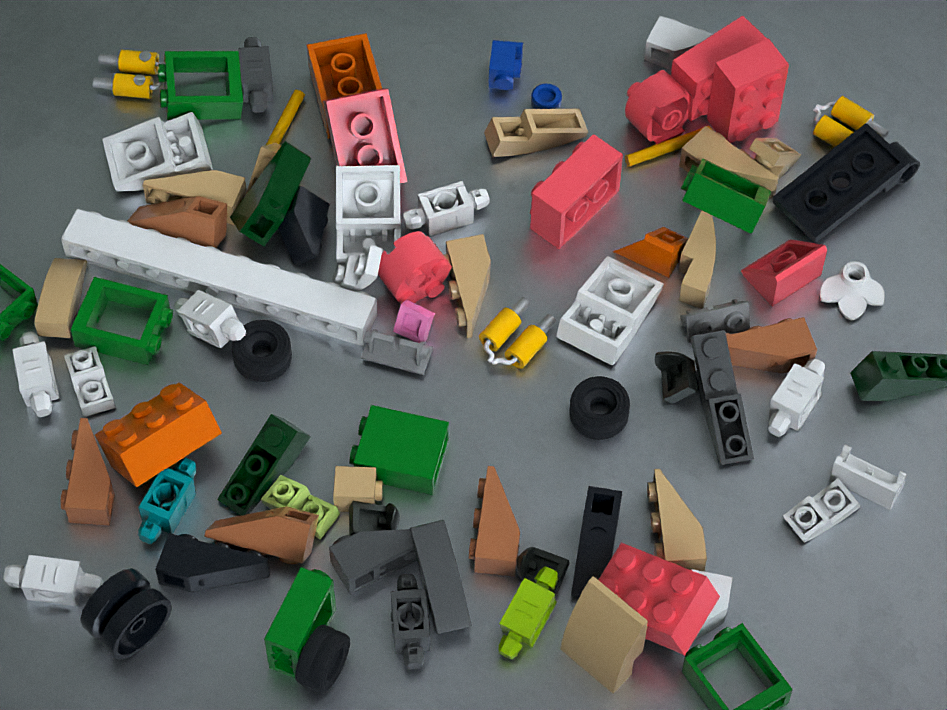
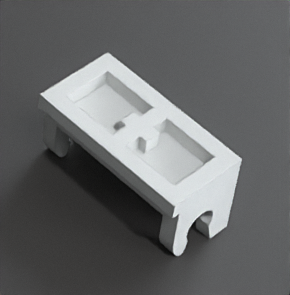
[829,444,907,510]

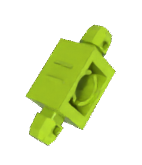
[499,566,558,660]

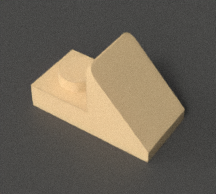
[749,138,801,180]

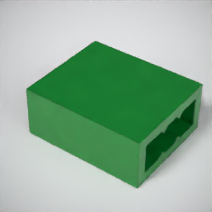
[349,405,449,495]

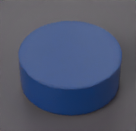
[531,84,562,109]

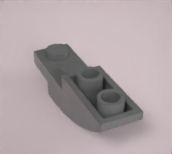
[690,330,754,466]

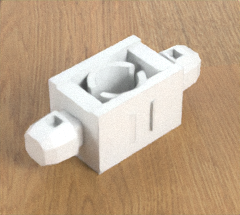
[402,181,489,237]
[174,290,246,348]
[12,331,59,417]
[768,358,825,437]
[3,555,103,606]

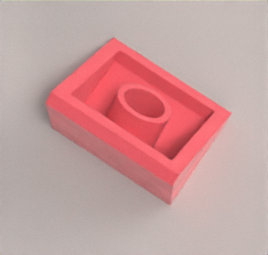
[741,239,827,307]

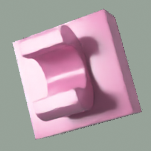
[393,300,435,343]

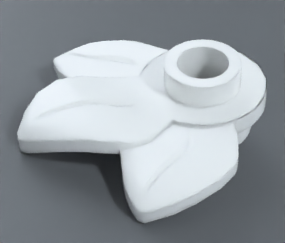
[820,261,885,321]

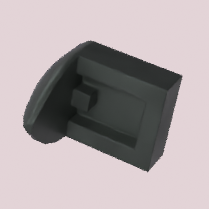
[654,351,697,404]
[349,501,400,536]
[517,547,570,594]

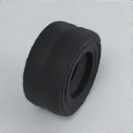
[232,320,292,382]
[569,376,630,440]
[295,624,350,693]

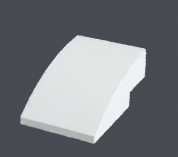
[102,112,213,191]
[336,165,401,265]
[556,256,664,366]

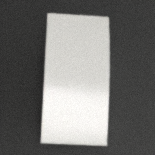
[333,245,383,292]
[64,346,116,417]
[783,478,861,543]

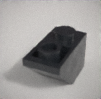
[278,185,330,266]

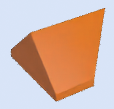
[613,227,688,278]

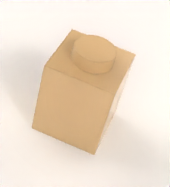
[333,466,383,512]

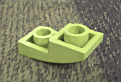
[261,475,340,540]

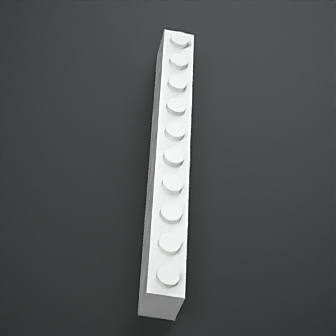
[61,209,377,346]

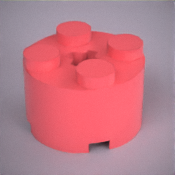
[625,70,697,144]
[378,231,452,304]

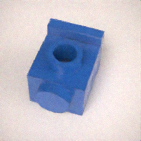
[489,40,523,90]

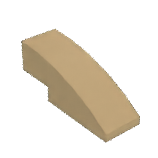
[484,109,588,157]
[678,210,716,309]
[34,258,87,338]

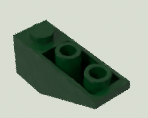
[230,141,311,247]
[850,351,947,401]
[217,414,311,516]

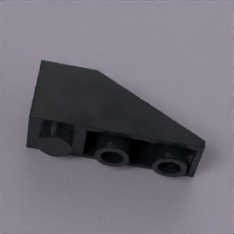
[571,486,622,597]
[155,533,270,593]

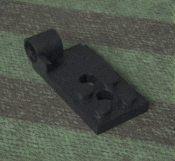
[773,123,920,243]

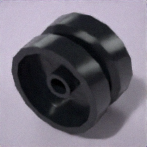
[80,568,172,660]

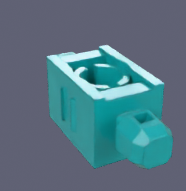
[138,458,196,544]

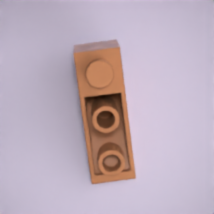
[127,196,227,248]
[726,317,817,374]
[61,418,115,526]
[469,466,520,577]
[204,506,319,564]

